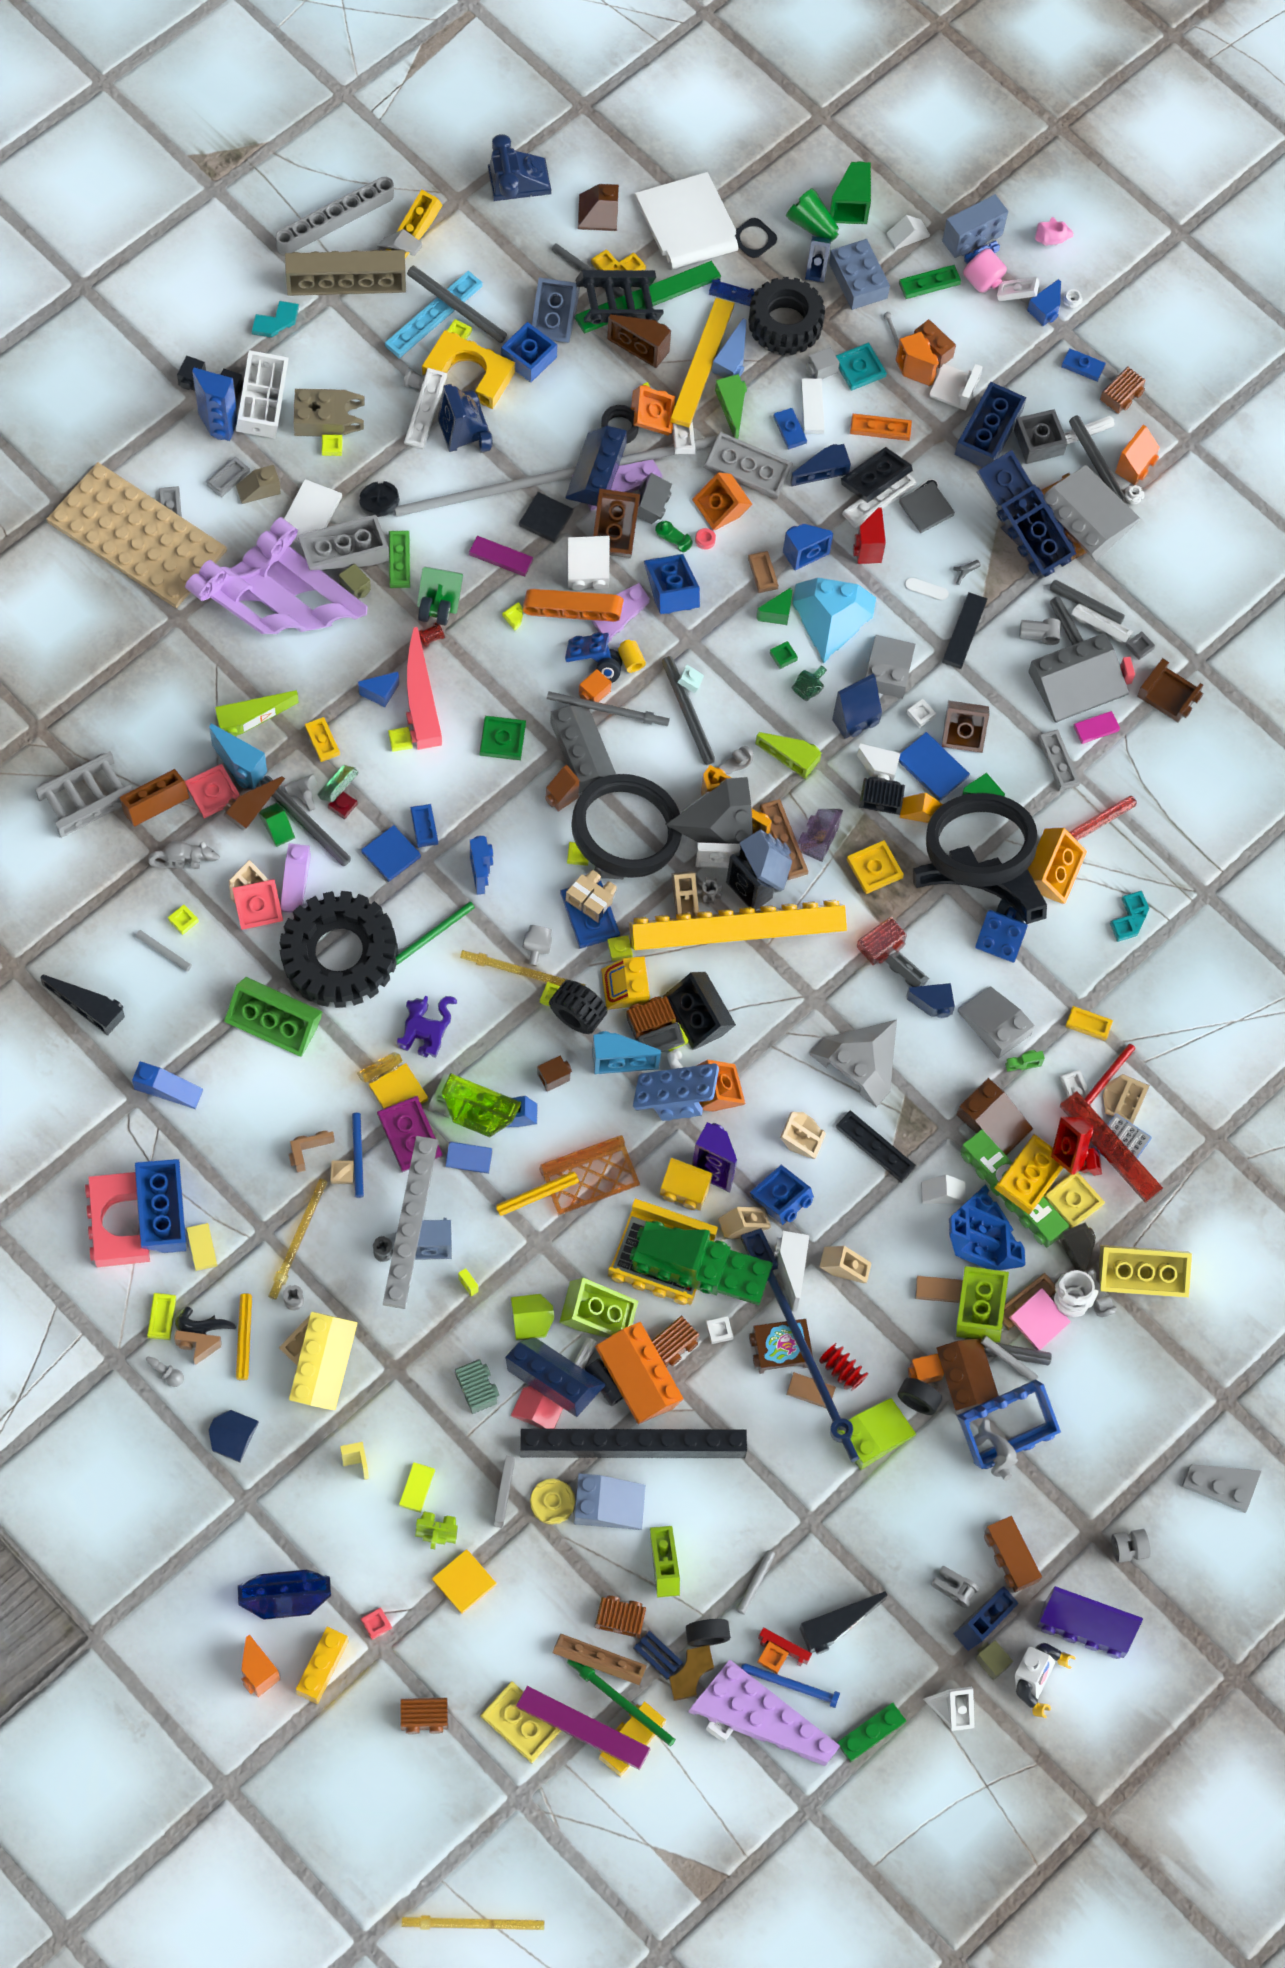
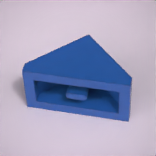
[358,672,399,707]

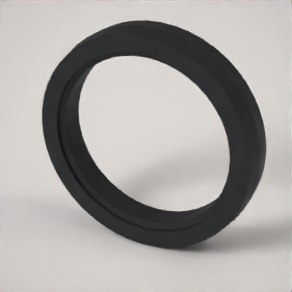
[571,774,682,878]
[926,793,1038,887]

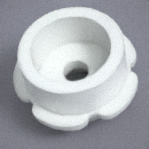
[1063,289,1082,308]
[1125,485,1144,504]

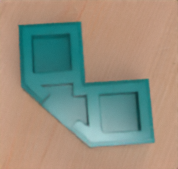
[252,301,299,338]
[1110,891,1150,942]

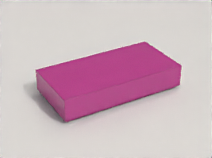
[1073,711,1120,744]

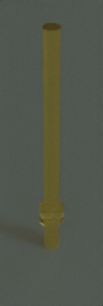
[460,950,586,986]
[268,1179,327,1300]
[401,1915,544,1930]

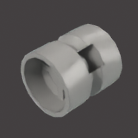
[1111,1529,1150,1563]

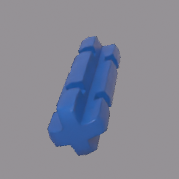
[964,241,1000,264]

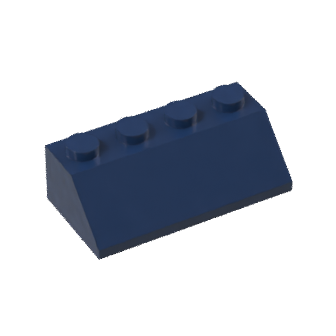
[565,426,627,506]
[505,1337,605,1417]

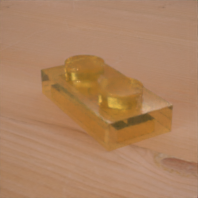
[357,1052,403,1083]

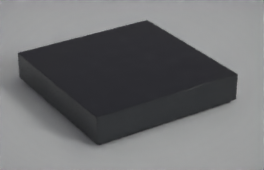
[519,492,574,543]

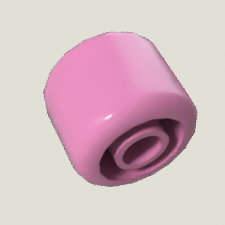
[963,248,1007,293]

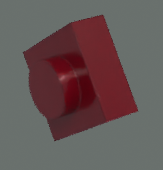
[328,790,358,820]

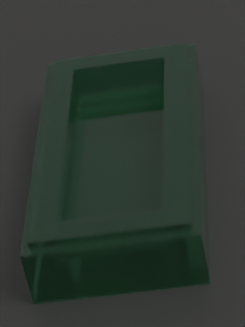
[317,765,359,802]

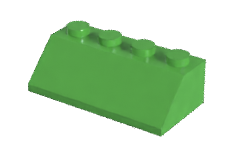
[224,977,323,1057]

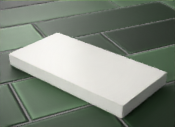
[284,479,342,558]

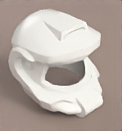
[1054,1270,1098,1317]

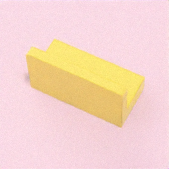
[340,1442,369,1480]

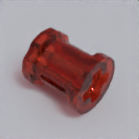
[419,622,445,647]

